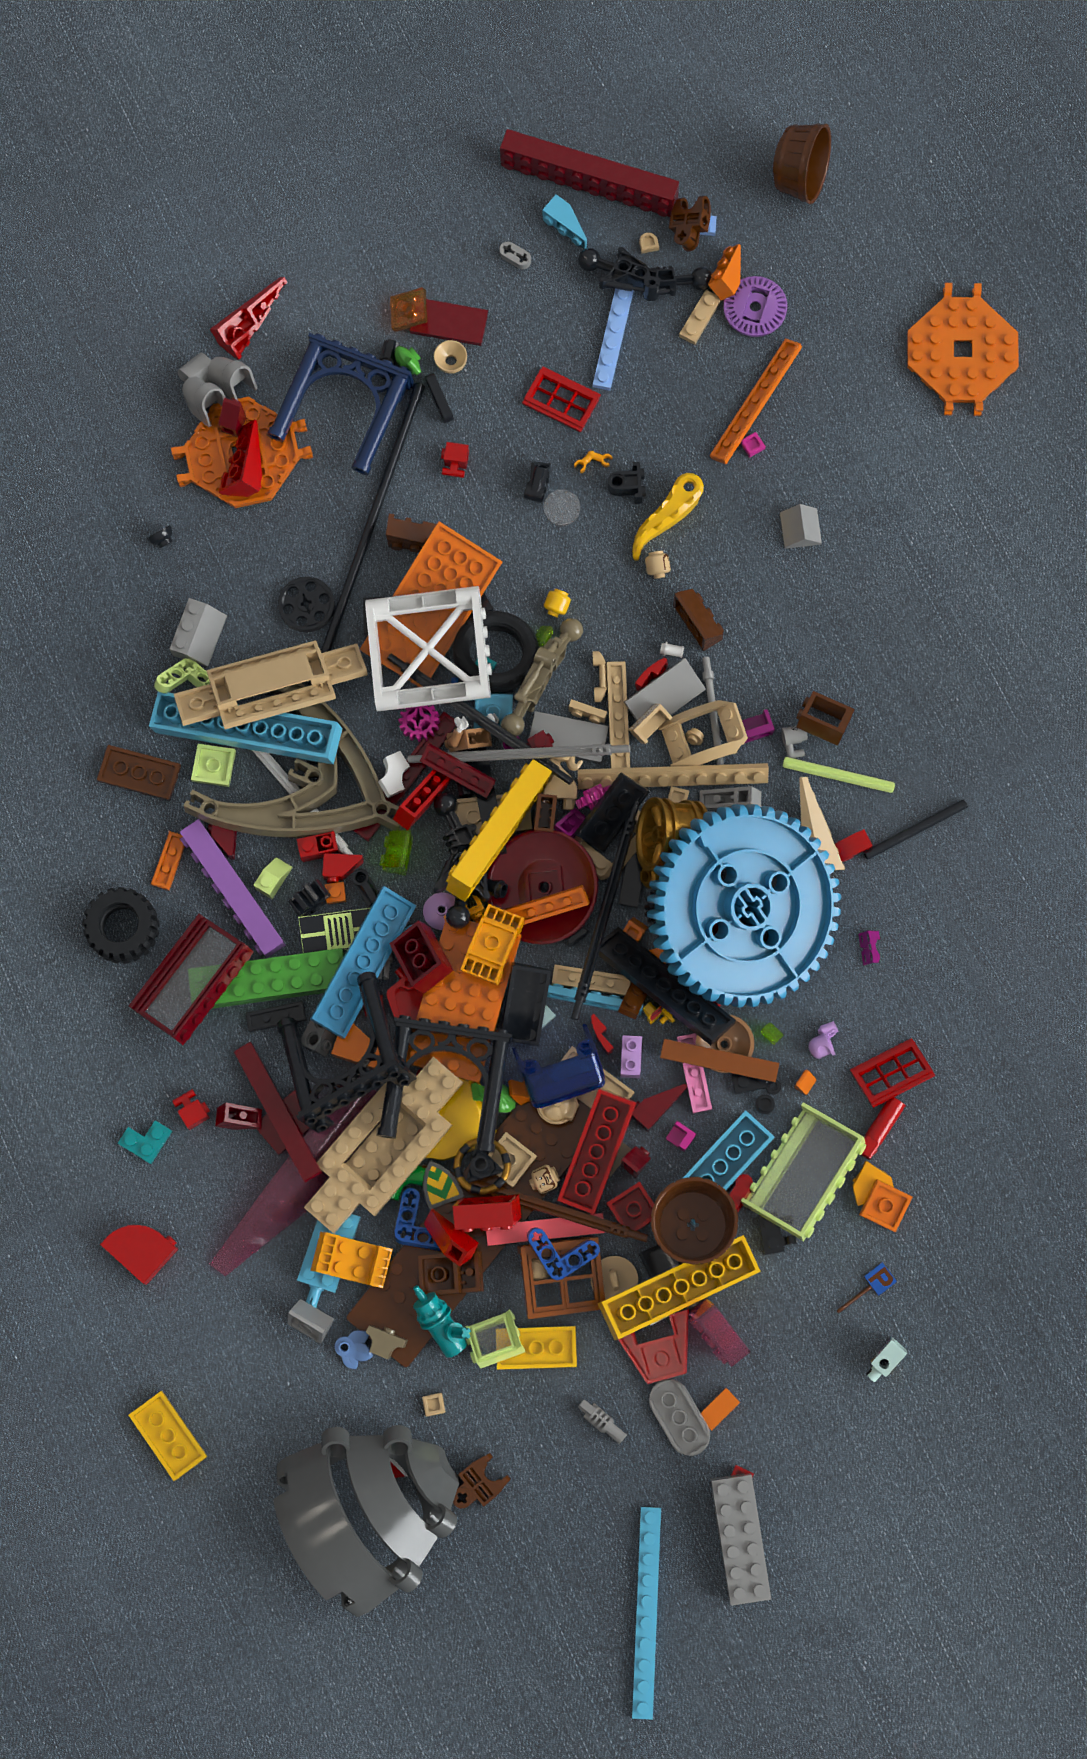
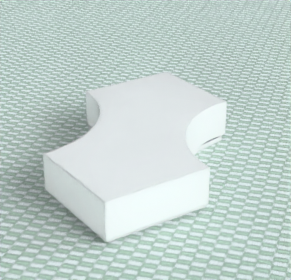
[378,751,410,798]

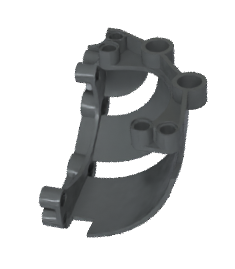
[273,1425,459,1617]

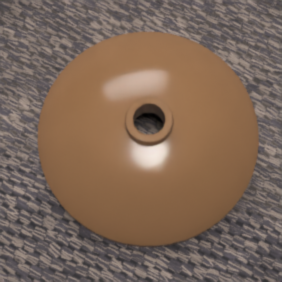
[696,1015,754,1073]

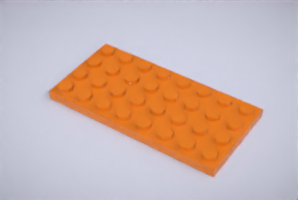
[359,521,503,687]
[406,920,522,1084]

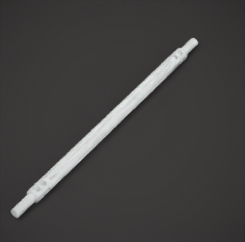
[252,750,354,855]

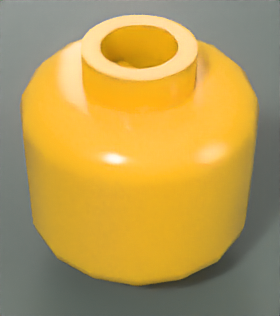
[544,589,571,618]

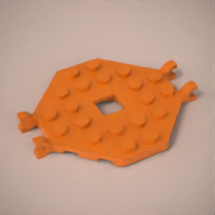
[907,283,1019,416]
[171,396,313,508]

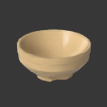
[434,340,467,374]

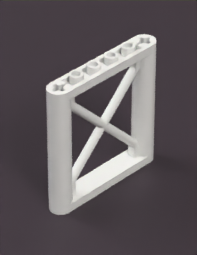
[365,586,492,712]

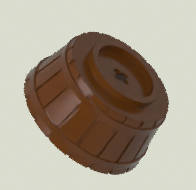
[773,123,831,204]
[651,1177,738,1265]

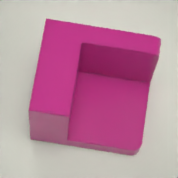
[666,1121,696,1152]

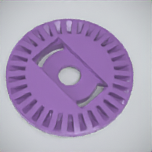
[723,276,787,337]

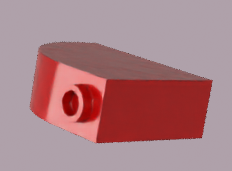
[100,1225,178,1285]

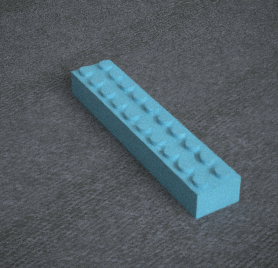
[149,691,343,765]

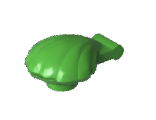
[395,346,421,375]
[471,1083,516,1113]

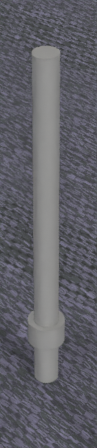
[702,657,724,765]

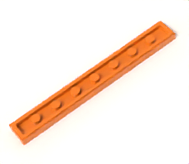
[709,338,802,464]

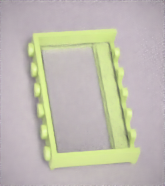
[741,1102,866,1242]

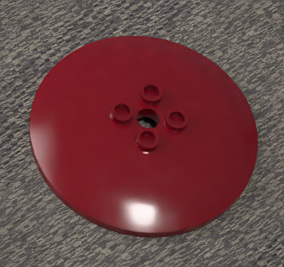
[487,830,598,945]

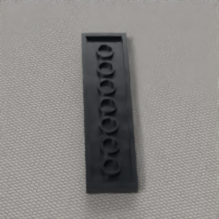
[598,927,736,1046]

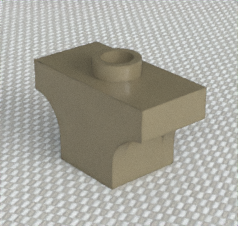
[366,1325,408,1359]

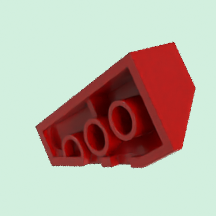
[219,419,262,497]

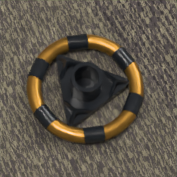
[453,1138,511,1195]

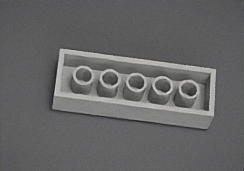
[710,1473,771,1606]

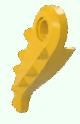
[632,473,704,561]

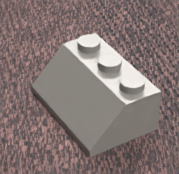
[169,598,227,667]

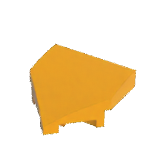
[852,1160,894,1206]

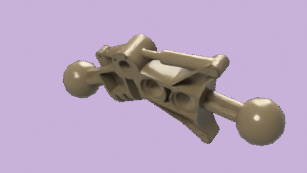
[501,618,583,737]

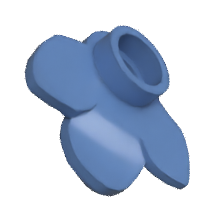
[334,1330,373,1369]

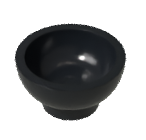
[147,525,172,548]

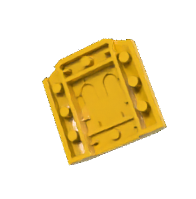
[425,1079,497,1161]

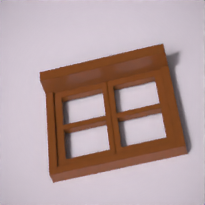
[517,1236,605,1319]

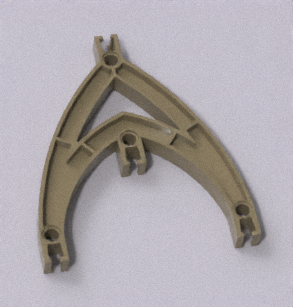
[183,683,402,838]

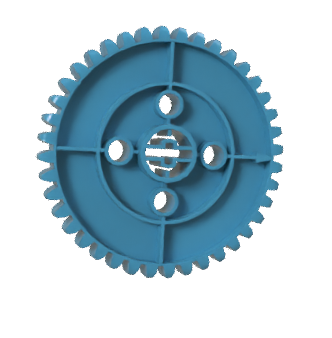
[647,804,841,1008]

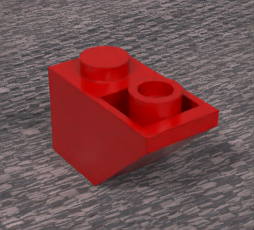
[297,831,338,862]

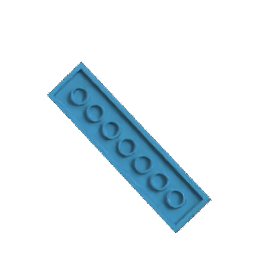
[310,886,416,1039]

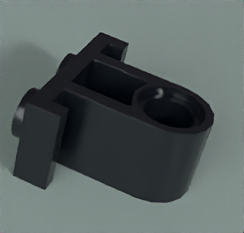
[608,462,646,504]

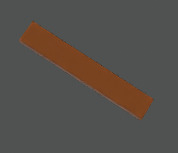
[660,1039,780,1082]

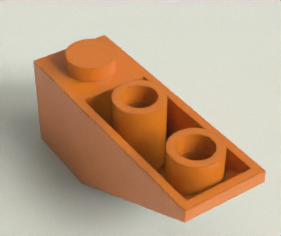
[708,244,741,300]

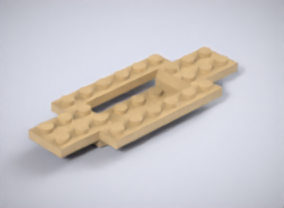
[174,640,368,729]
[304,1057,463,1234]

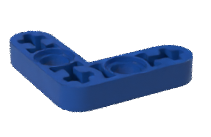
[395,1188,441,1251]
[527,1227,600,1280]

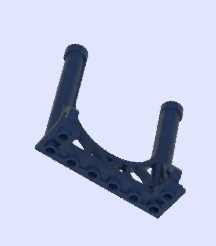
[267,333,414,475]

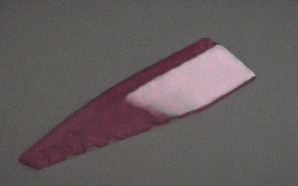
[210,1078,381,1277]

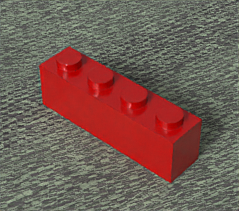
[393,769,451,831]

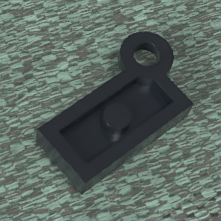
[731,1074,781,1095]

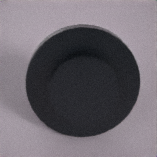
[755,1095,775,1114]

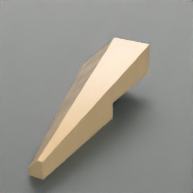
[800,777,845,870]

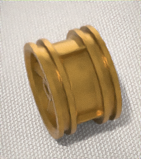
[636,797,707,871]

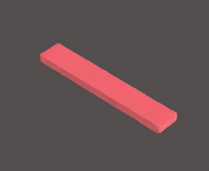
[486,1213,605,1246]

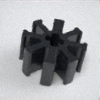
[288,879,331,917]

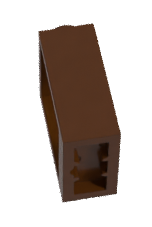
[796,691,855,746]

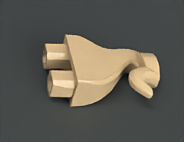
[543,756,583,810]

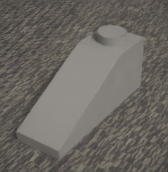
[700,786,761,811]

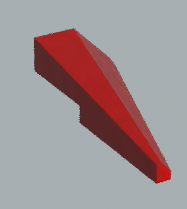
[210,277,287,360]

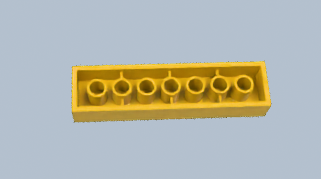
[446,759,552,902]
[598,1235,761,1340]

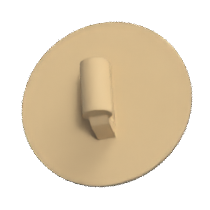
[591,1256,638,1300]

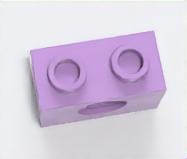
[620,1035,642,1078]

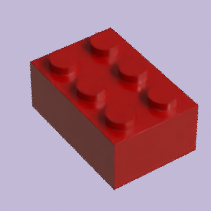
[452,1194,522,1232]

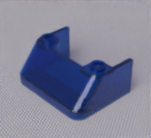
[512,1024,606,1108]

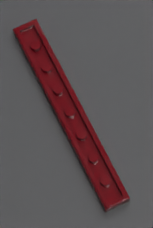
[353,712,457,842]
[234,1042,322,1183]

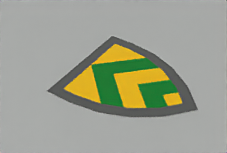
[423,1161,464,1210]

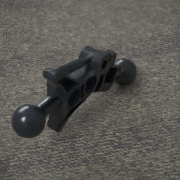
[578,247,712,301]
[433,793,490,929]

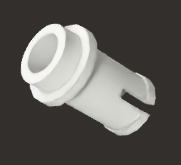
[660,642,684,658]

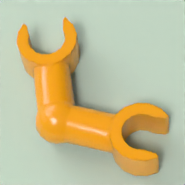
[574,451,612,474]

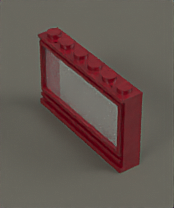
[129,914,254,1045]

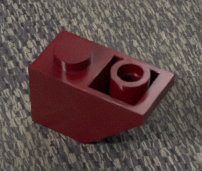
[219,398,246,438]

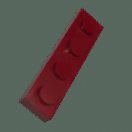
[420,743,496,798]

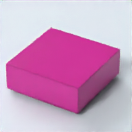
[740,432,766,458]

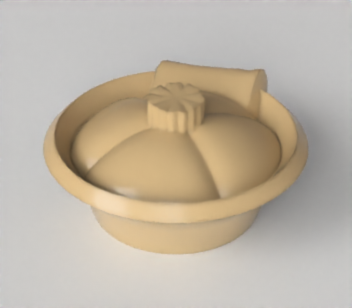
[536,1084,579,1124]

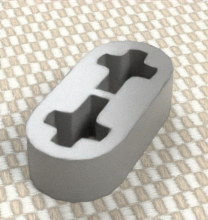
[499,242,531,269]

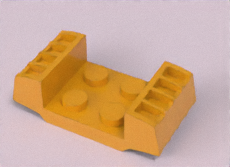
[460,904,524,985]
[310,1231,393,1289]

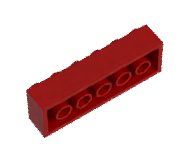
[557,1088,637,1215]

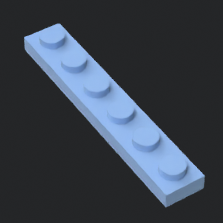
[593,289,634,391]

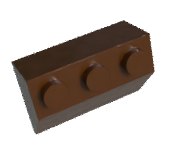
[673,589,724,651]

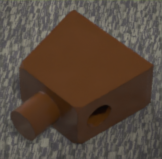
[534,793,557,832]

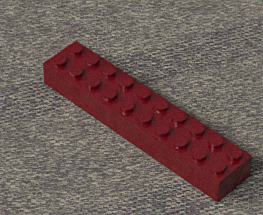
[500,129,679,217]

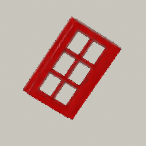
[522,366,601,432]
[850,1038,935,1108]

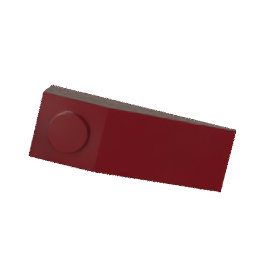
[632,1084,688,1131]
[621,1146,651,1178]

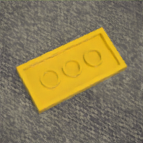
[496,1326,577,1370]
[128,1391,208,1481]

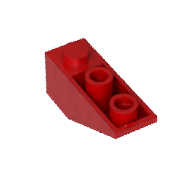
[424,1208,479,1267]

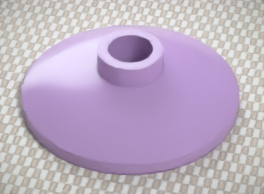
[423,892,455,930]

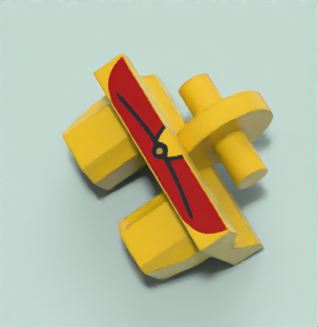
[642,1002,675,1025]

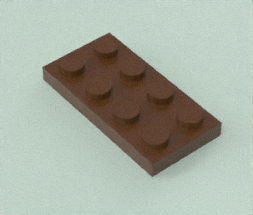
[97,745,181,801]

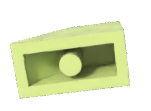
[253,857,293,899]

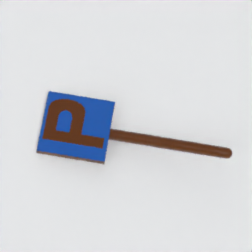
[837,1262,897,1313]

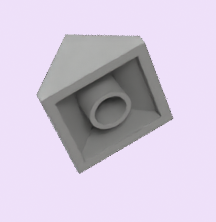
[780,504,822,549]
[287,1299,334,1344]

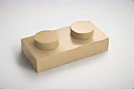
[569,699,607,724]

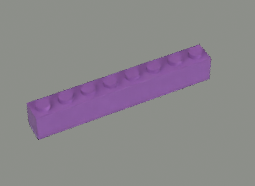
[180,819,286,958]

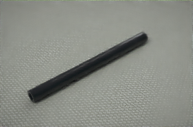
[863,799,968,860]

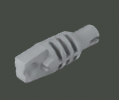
[578,1400,627,1444]

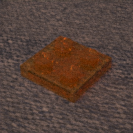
[390,287,427,332]

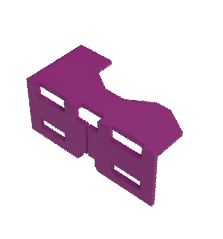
[858,931,880,966]

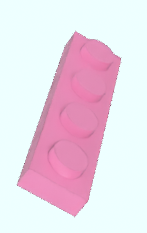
[677,1033,712,1114]

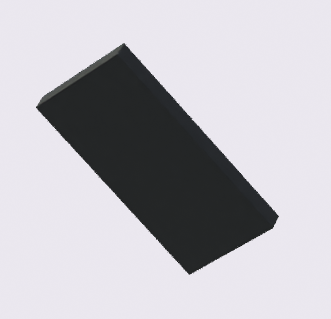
[575,773,650,852]

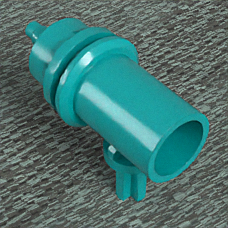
[413,1285,471,1358]

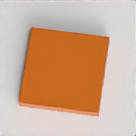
[859,1179,913,1232]

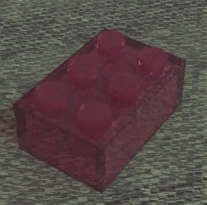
[689,1298,750,1367]

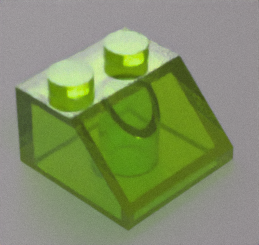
[380,830,413,876]

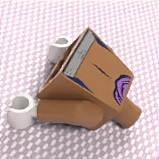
[444,713,499,752]

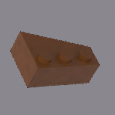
[386,513,437,553]

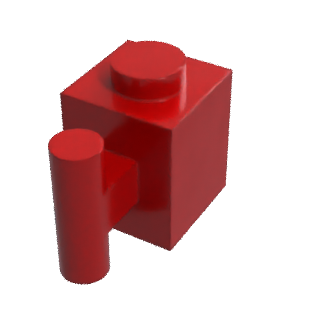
[441,442,469,478]
[172,1089,210,1130]

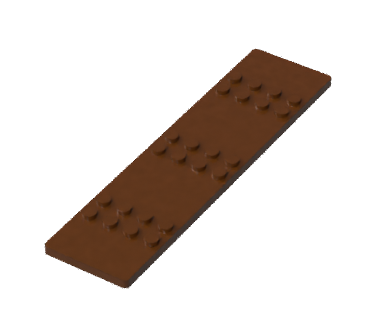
[347,1073,591,1367]

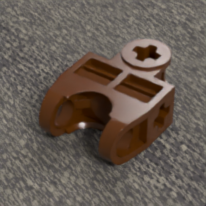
[669,196,711,252]
[453,1453,511,1508]

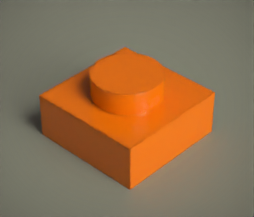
[325,882,346,904]

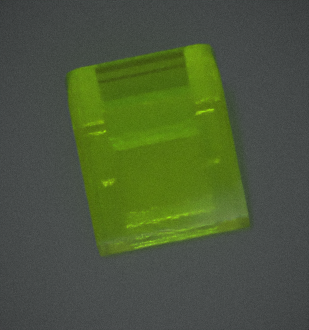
[535,626,553,647]
[761,1023,784,1045]

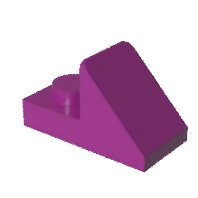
[554,808,586,838]

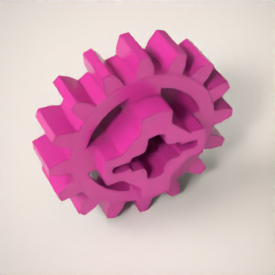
[398,705,440,742]
[575,784,611,810]

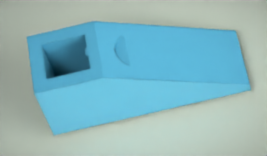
[542,195,587,249]

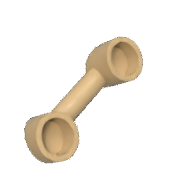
[593,651,607,702]

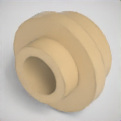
[685,728,704,745]

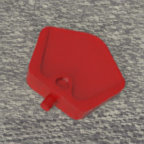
[386,967,424,1020]

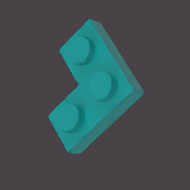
[117,1120,172,1164]

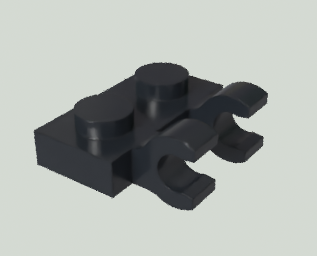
[758,1212,797,1255]

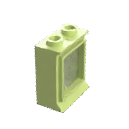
[465,1309,526,1368]

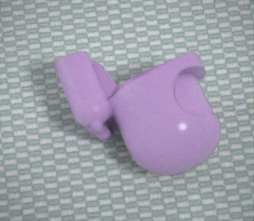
[809,1021,839,1059]

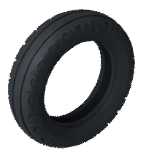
[453,611,539,693]

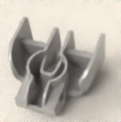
[177,352,258,427]

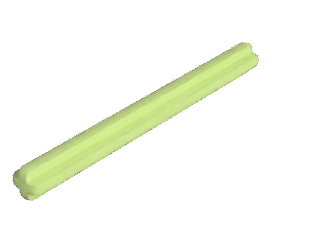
[783,757,895,793]

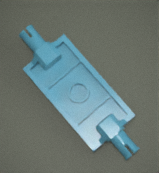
[297,1214,361,1308]

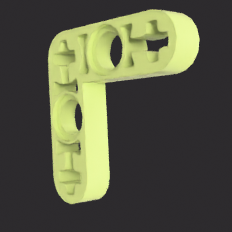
[154,658,210,693]

